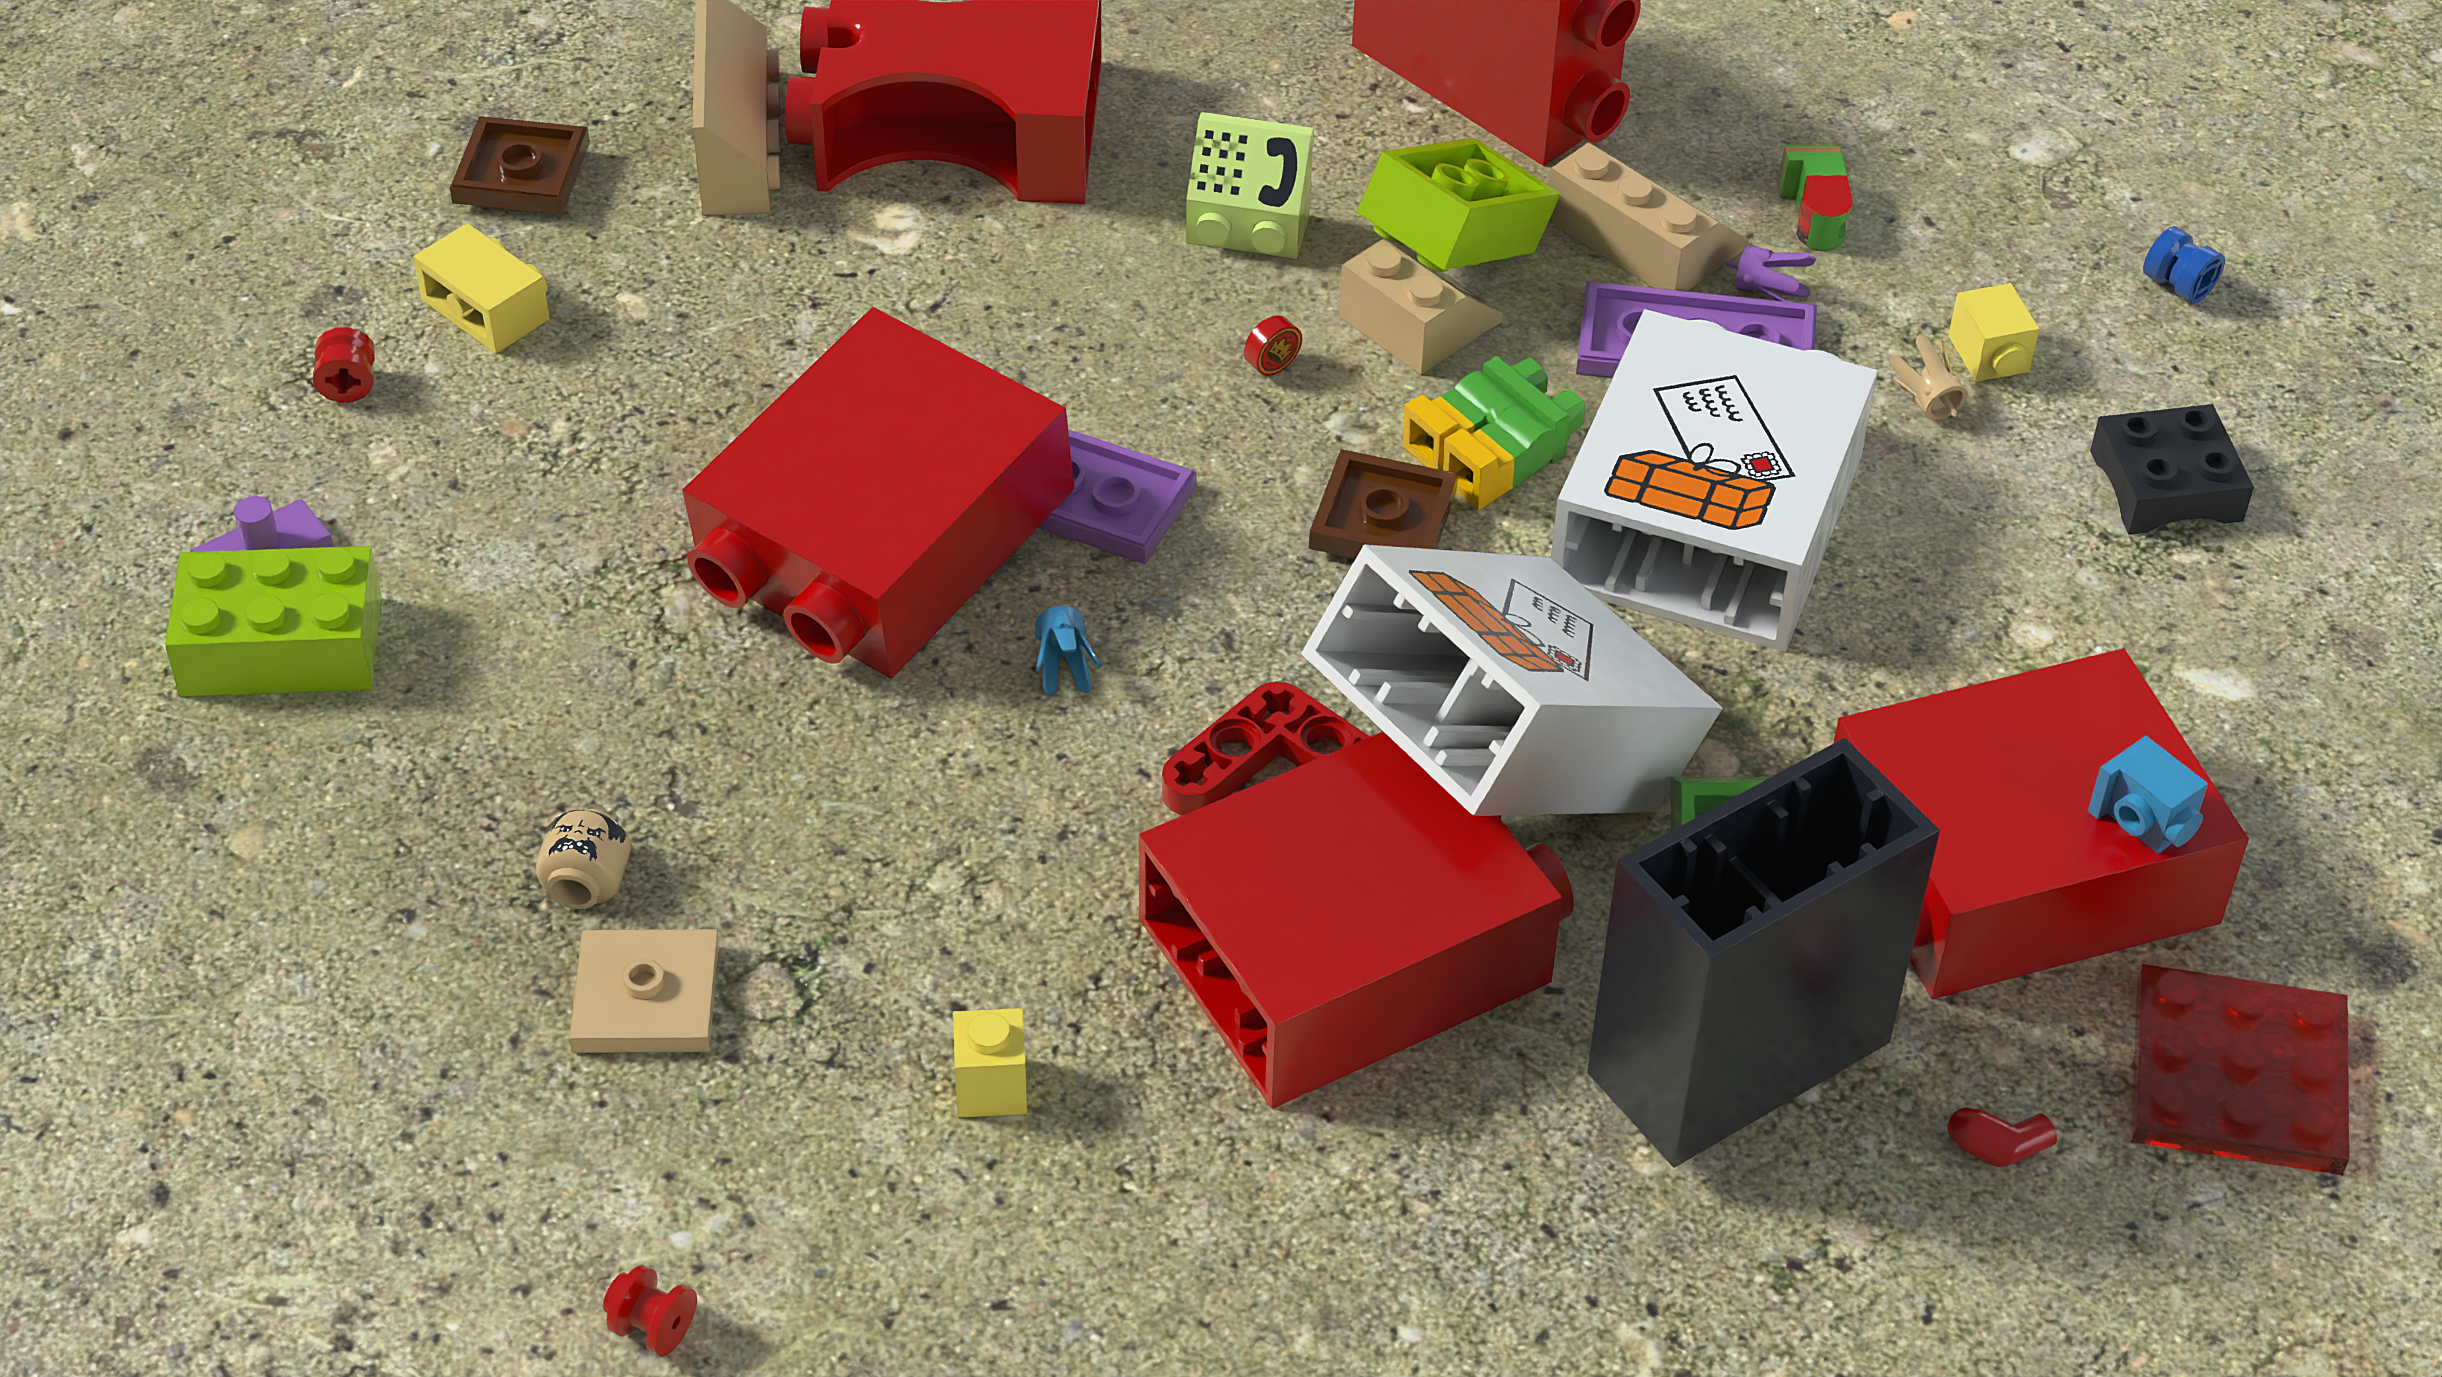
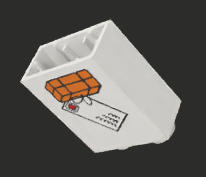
[1551,309,1878,652]
[1301,545,1723,816]

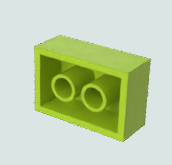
[1356,138,1561,272]
[165,546,382,697]

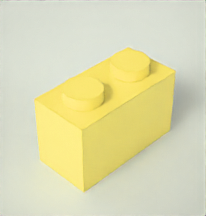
[413,223,550,354]

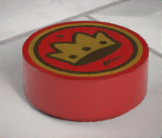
[1244,315,1302,376]

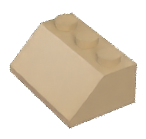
[1549,142,1749,291]

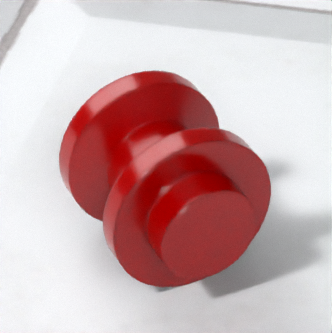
[603,1265,697,1357]

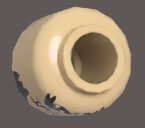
[536,809,631,909]

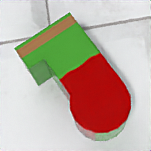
[1777,145,1853,251]

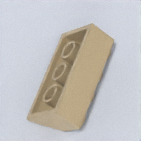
[693,0,781,215]

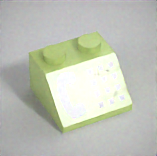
[1186,112,1313,259]

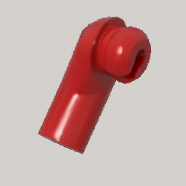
[1947,1107,2057,1167]

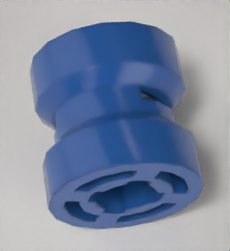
[2143,226,2225,304]

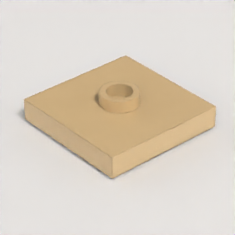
[569,929,719,1053]

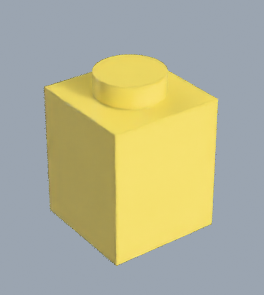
[1948,283,2039,382]
[953,1008,1027,1118]

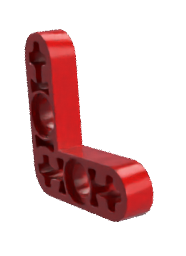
[1162,681,1370,815]

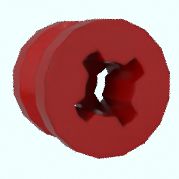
[313,327,375,403]

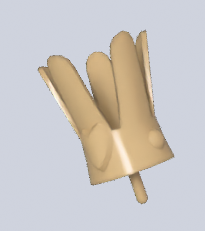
[1889,334,1968,420]

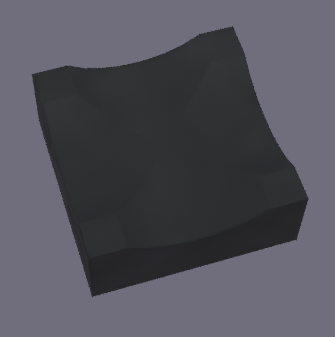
[2090,404,2254,535]

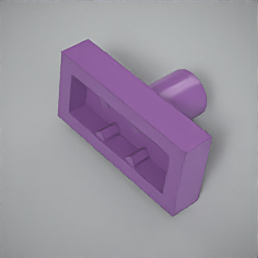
[190,496,333,552]

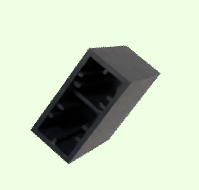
[1587,738,1940,1168]

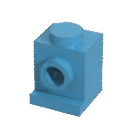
[2088,736,2208,854]

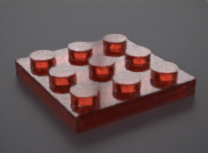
[2131,964,2349,1176]

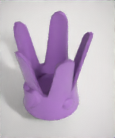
[1726,245,1816,302]

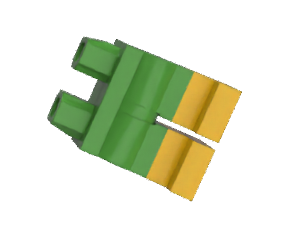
[1403,356,1585,511]

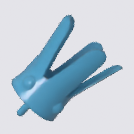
[1035,606,1102,696]

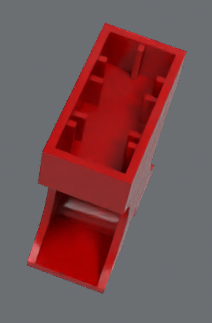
[785,0,1102,204]

